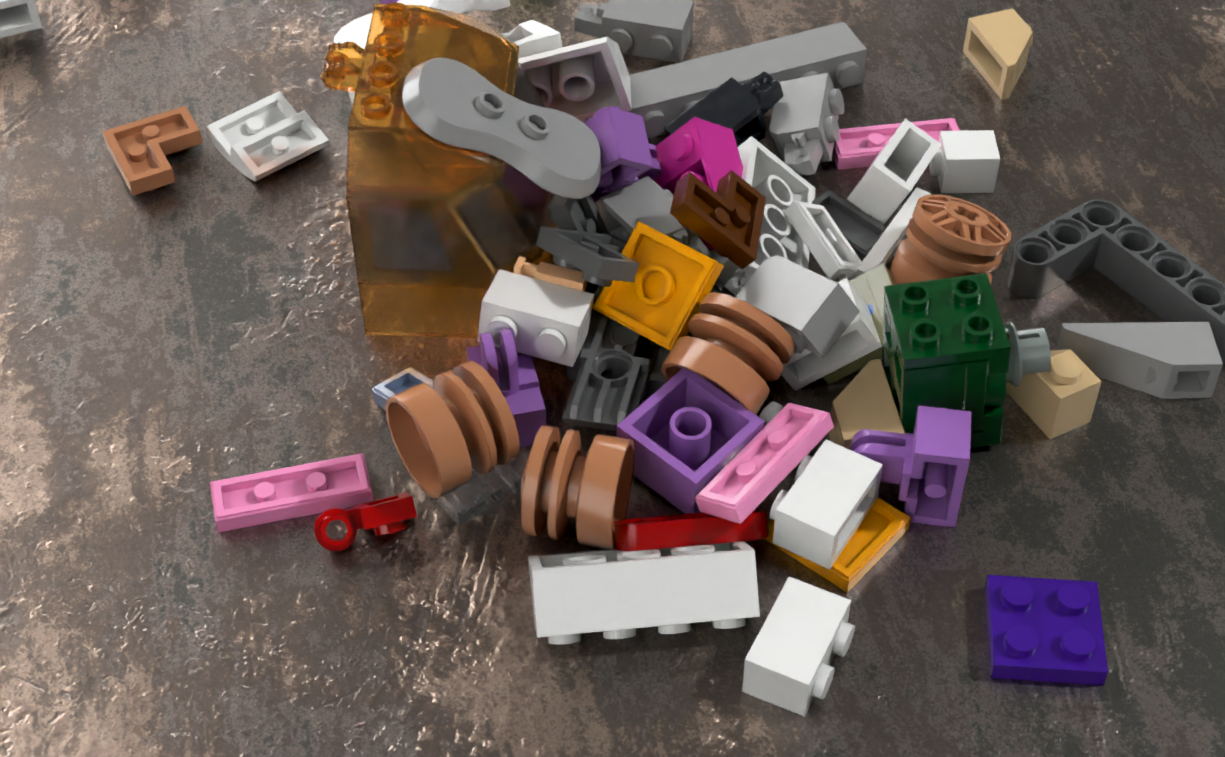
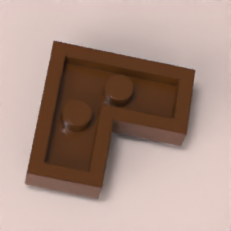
[670,170,766,270]

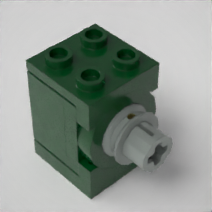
[882,273,1051,448]

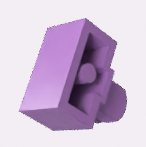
[554,106,661,203]
[466,328,546,448]
[850,406,972,528]

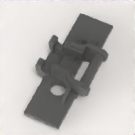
[562,306,670,431]

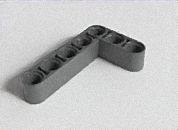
[1006,199,1225,366]

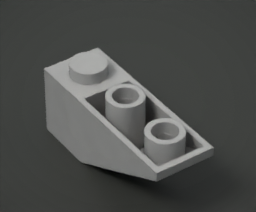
[1056,322,1223,399]

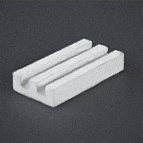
[784,201,862,281]

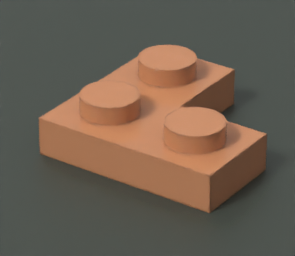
[102,106,203,196]

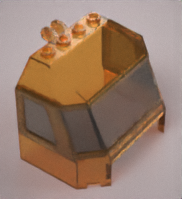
[320,2,559,338]

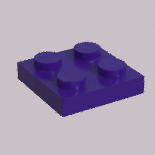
[985,575,1108,685]

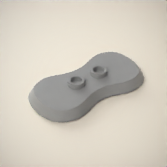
[402,58,601,199]

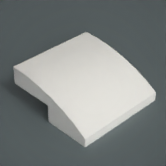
[206,91,329,182]

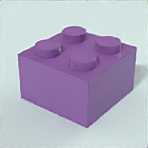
[617,368,765,513]

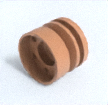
[889,195,1012,285]
[661,292,796,415]
[385,360,520,498]
[520,425,635,550]

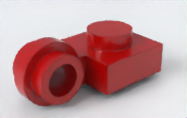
[314,492,417,551]

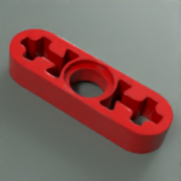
[613,508,768,551]

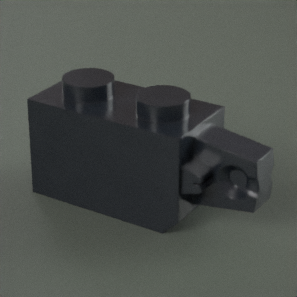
[664,71,784,147]

